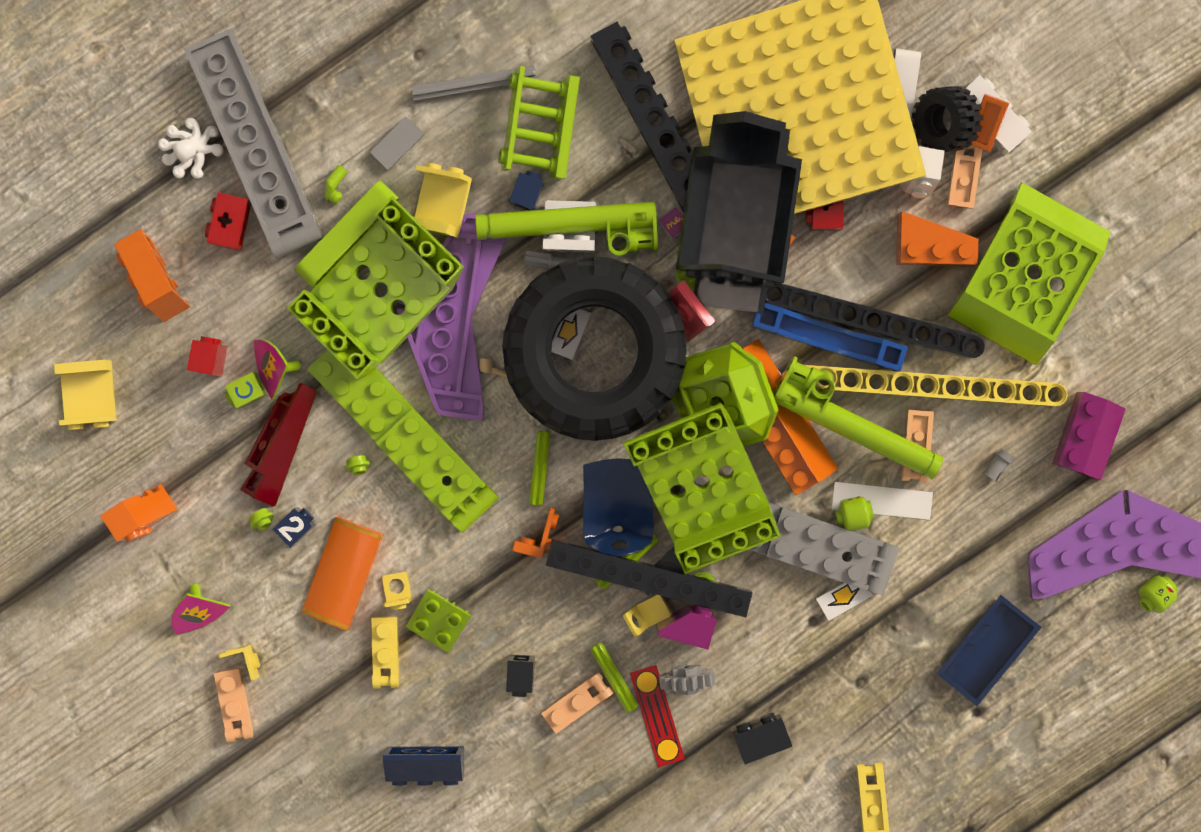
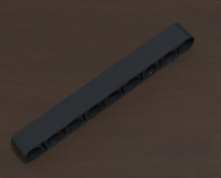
[765,283,985,359]

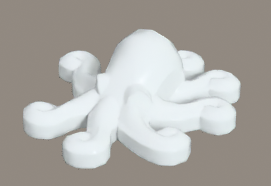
[158,118,224,179]

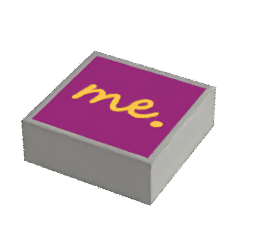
[657,204,684,241]

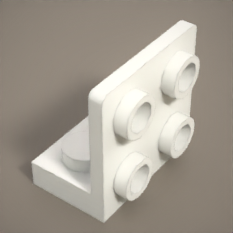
[543,200,596,253]

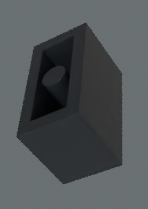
[506,654,535,697]
[732,713,793,764]

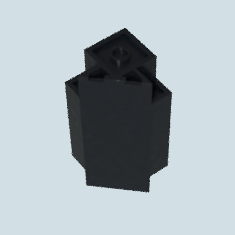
[676,111,802,314]

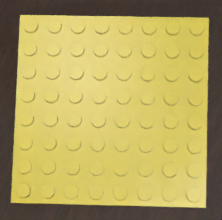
[674,0,926,214]

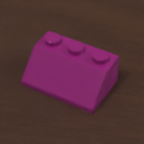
[1052,392,1126,481]
[656,604,717,650]

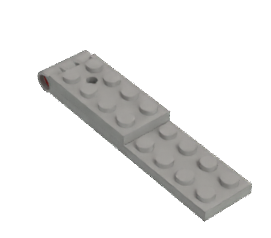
[184,28,323,259]
[678,478,900,596]

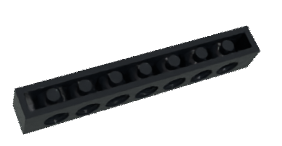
[590,21,692,213]
[546,539,753,618]

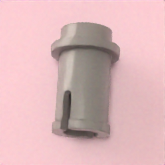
[983,448,1013,482]

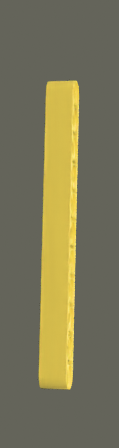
[805,365,1068,406]

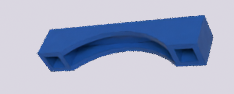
[751,303,908,372]

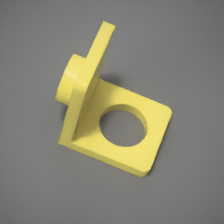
[382,572,412,610]
[623,595,672,637]
[218,644,260,681]

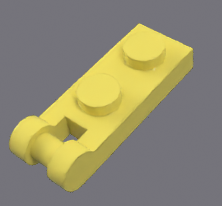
[371,616,400,689]
[856,762,889,832]

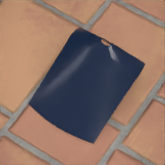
[583,458,654,557]

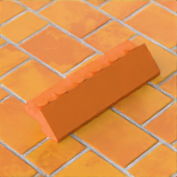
[742,339,838,496]

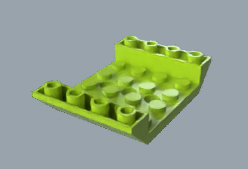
[947,182,1111,365]
[287,196,464,380]
[623,403,781,574]

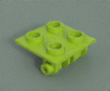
[406,589,471,653]

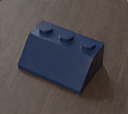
[383,746,464,786]

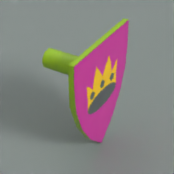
[254,339,301,400]
[171,583,230,634]

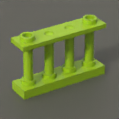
[498,66,580,181]

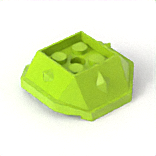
[672,342,778,446]

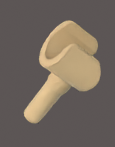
[479,358,507,378]

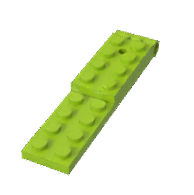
[307,349,499,533]

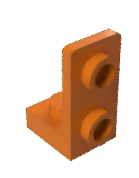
[512,507,559,559]

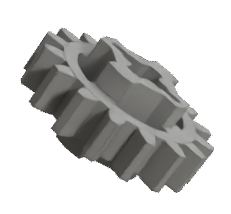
[659,664,715,695]

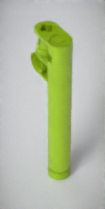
[475,202,658,256]
[773,356,943,479]

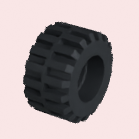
[912,86,983,152]

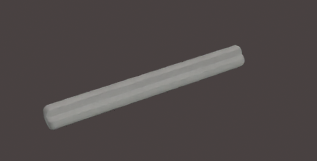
[411,66,536,101]

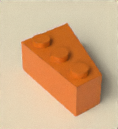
[896,211,978,267]
[114,229,190,322]

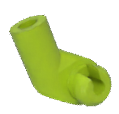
[324,165,348,205]

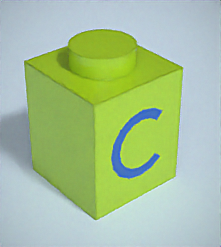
[225,372,268,409]

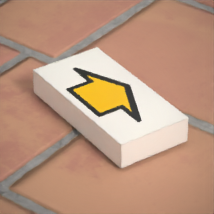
[551,309,591,361]
[816,582,873,621]

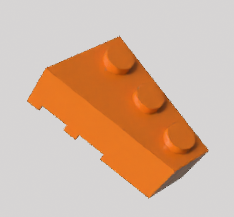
[100,484,178,543]

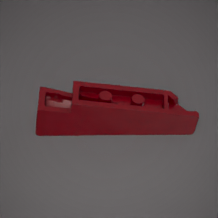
[240,383,317,506]

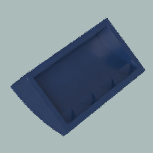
[937,595,1042,706]

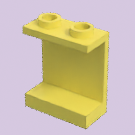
[414,163,472,238]
[54,360,117,430]

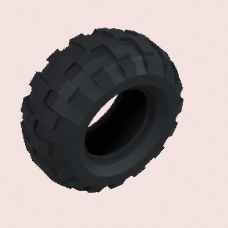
[502,256,687,441]

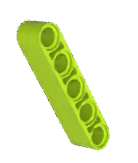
[294,180,399,288]

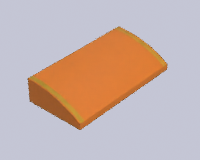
[302,516,384,631]

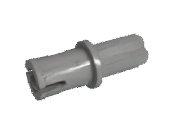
[524,250,574,270]

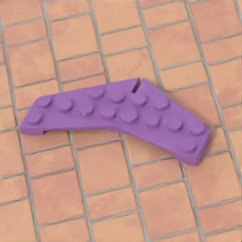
[396,213,507,421]
[1027,490,1201,599]

